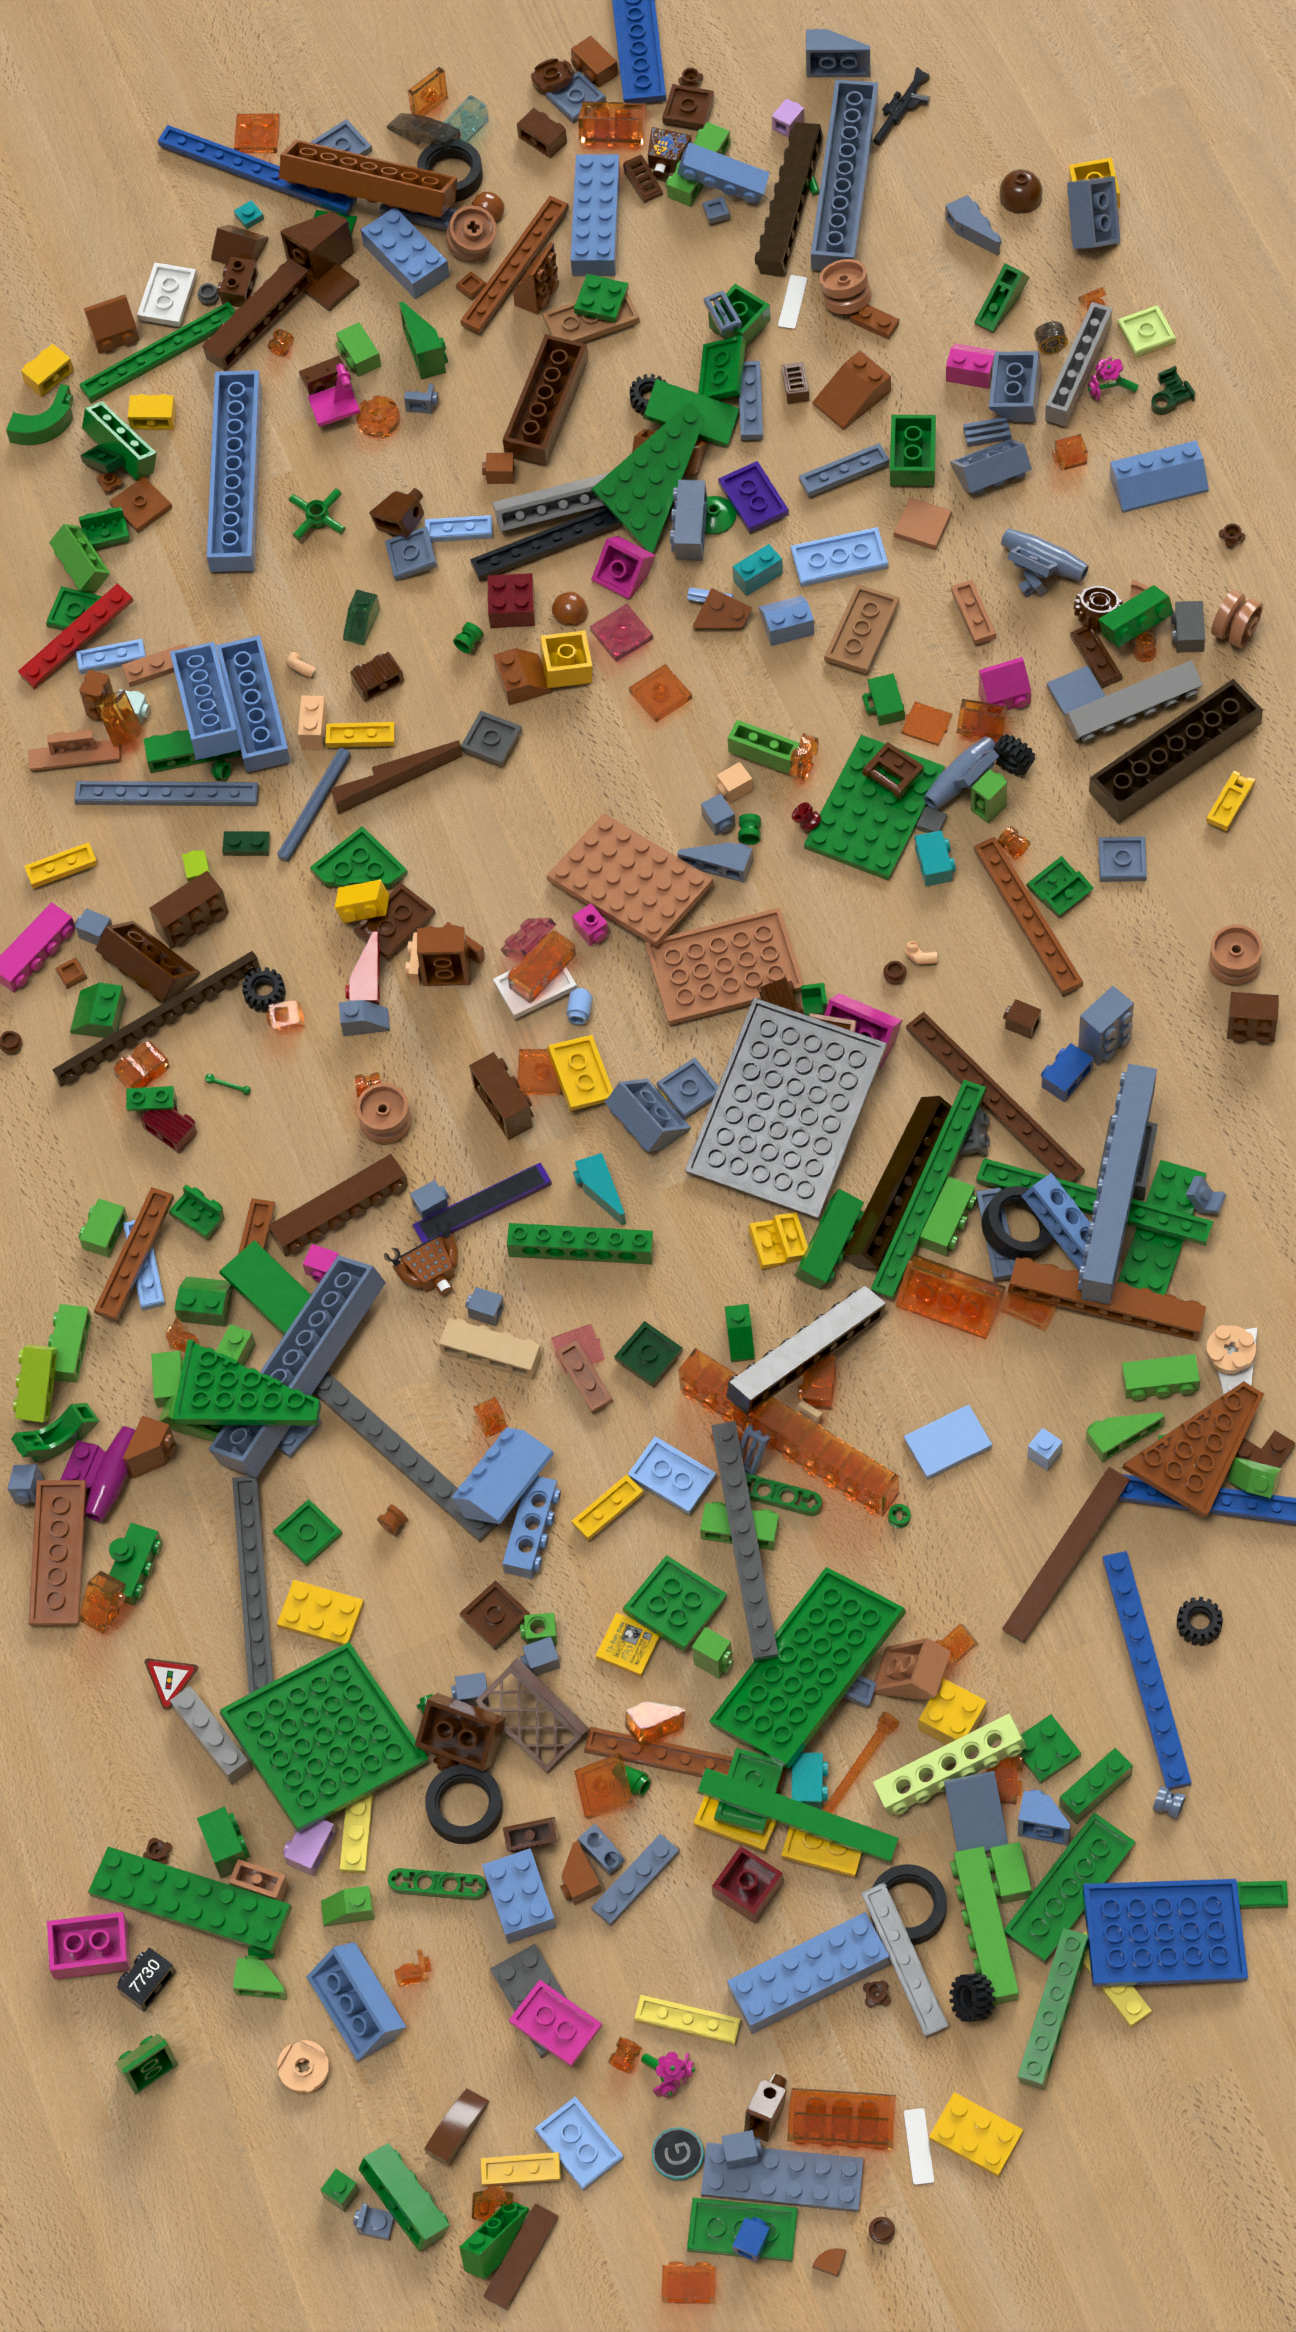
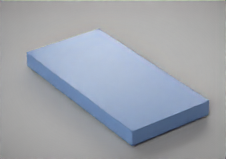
[790,527,888,587]

